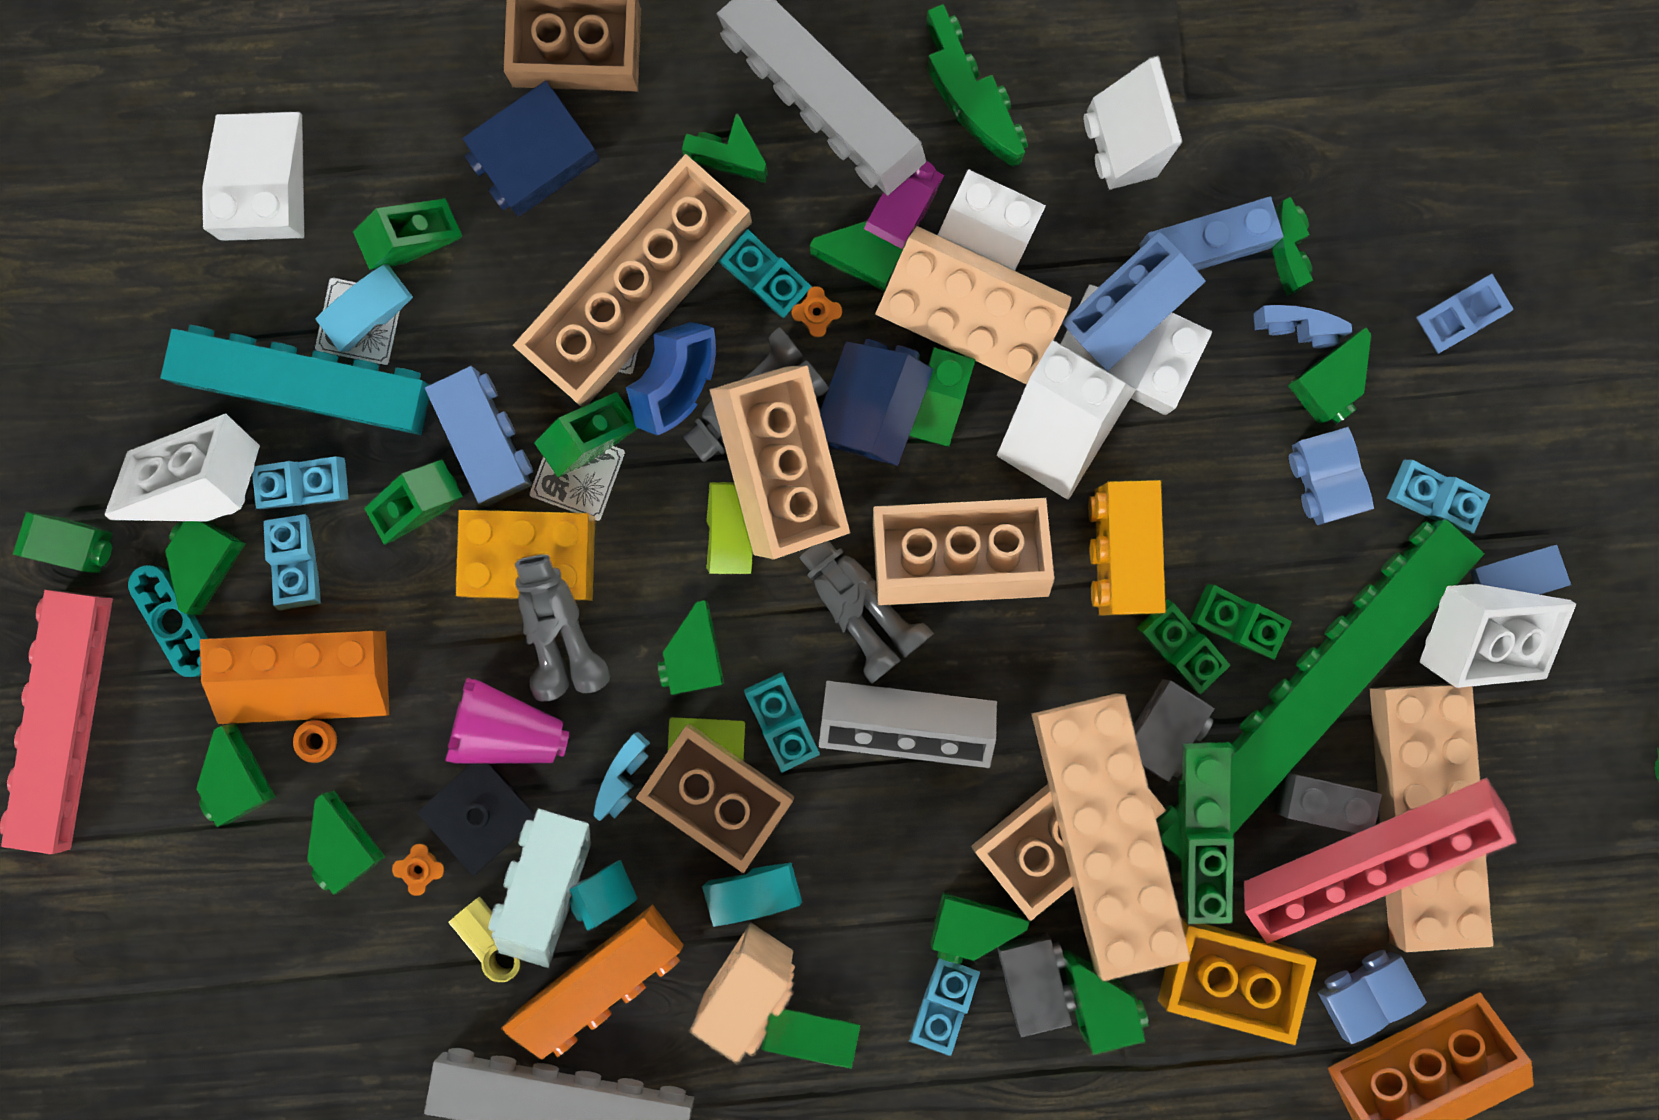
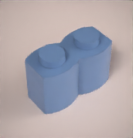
[1289,427,1374,525]
[1317,950,1427,1044]

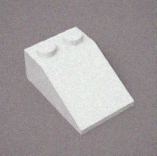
[1084,57,1182,190]
[202,112,304,240]
[938,169,1046,271]
[1060,285,1212,415]
[997,340,1136,500]
[104,414,260,521]
[1420,584,1576,688]

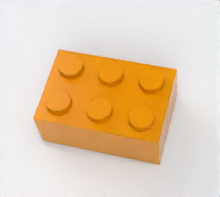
[1088,481,1165,615]
[456,510,595,601]
[1157,918,1317,1045]

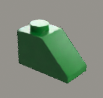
[353,199,462,270]
[810,221,906,292]
[1288,328,1371,425]
[909,348,975,447]
[534,392,638,478]
[364,460,463,545]
[13,512,112,573]
[165,521,246,615]
[658,600,724,695]
[196,724,276,827]
[307,791,385,895]
[930,893,1030,964]

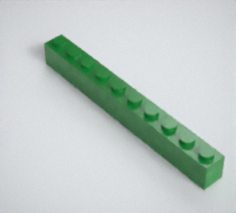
[1156,519,1485,861]

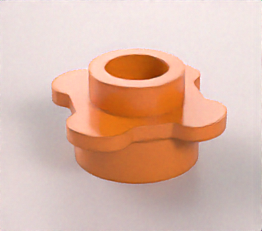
[792,287,842,337]
[392,844,444,896]

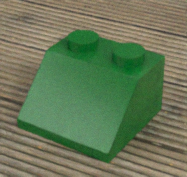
[1062,950,1149,1055]

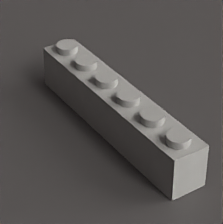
[717,0,926,196]
[424,1048,694,1120]

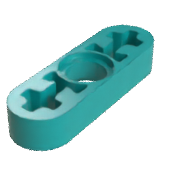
[128,565,208,677]

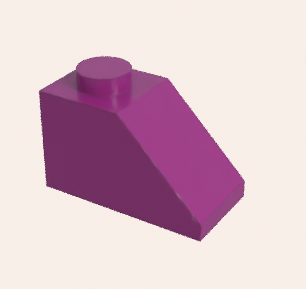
[864,161,945,249]

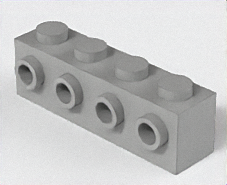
[818,681,997,768]

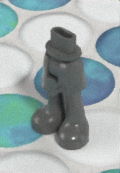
[683,327,829,462]
[799,541,934,684]
[515,554,611,701]

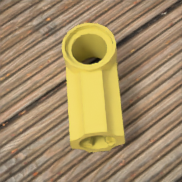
[449,896,526,983]

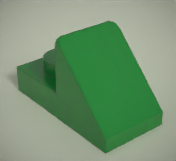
[682,113,768,183]

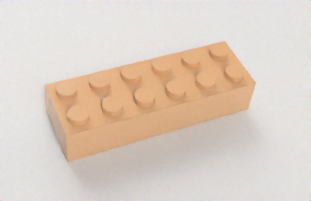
[513,154,752,407]
[1370,683,1493,952]
[1032,693,1190,981]

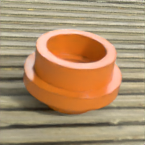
[293,720,337,763]

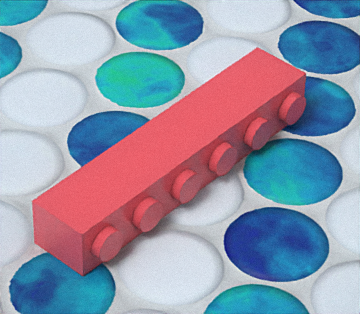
[0,590,113,854]
[1244,778,1516,944]

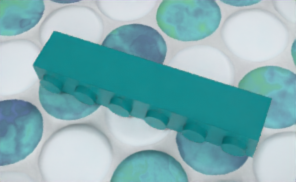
[161,325,429,435]

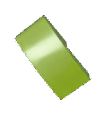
[706,482,753,574]

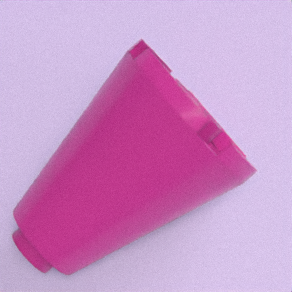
[445,678,569,763]

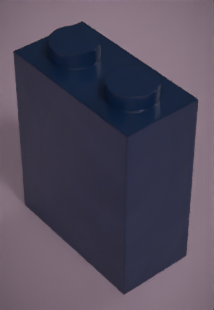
[462,80,600,217]
[820,339,934,466]

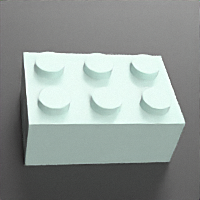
[489,809,591,968]

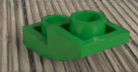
[1272,197,1313,296]
[1190,584,1292,660]
[1137,599,1231,694]
[761,1008,860,1069]

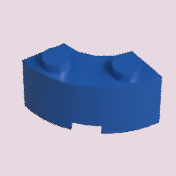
[626,322,716,435]

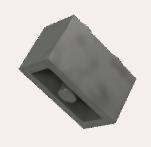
[1133,680,1215,782]
[1275,773,1382,834]
[997,932,1076,1037]

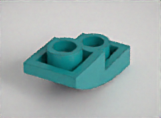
[718,229,812,318]
[744,672,820,773]
[569,860,638,930]
[702,862,802,927]

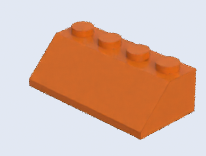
[200,631,389,724]
[502,904,683,1060]
[1328,992,1534,1120]

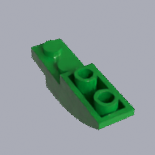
[926,4,1028,167]
[1179,743,1234,924]

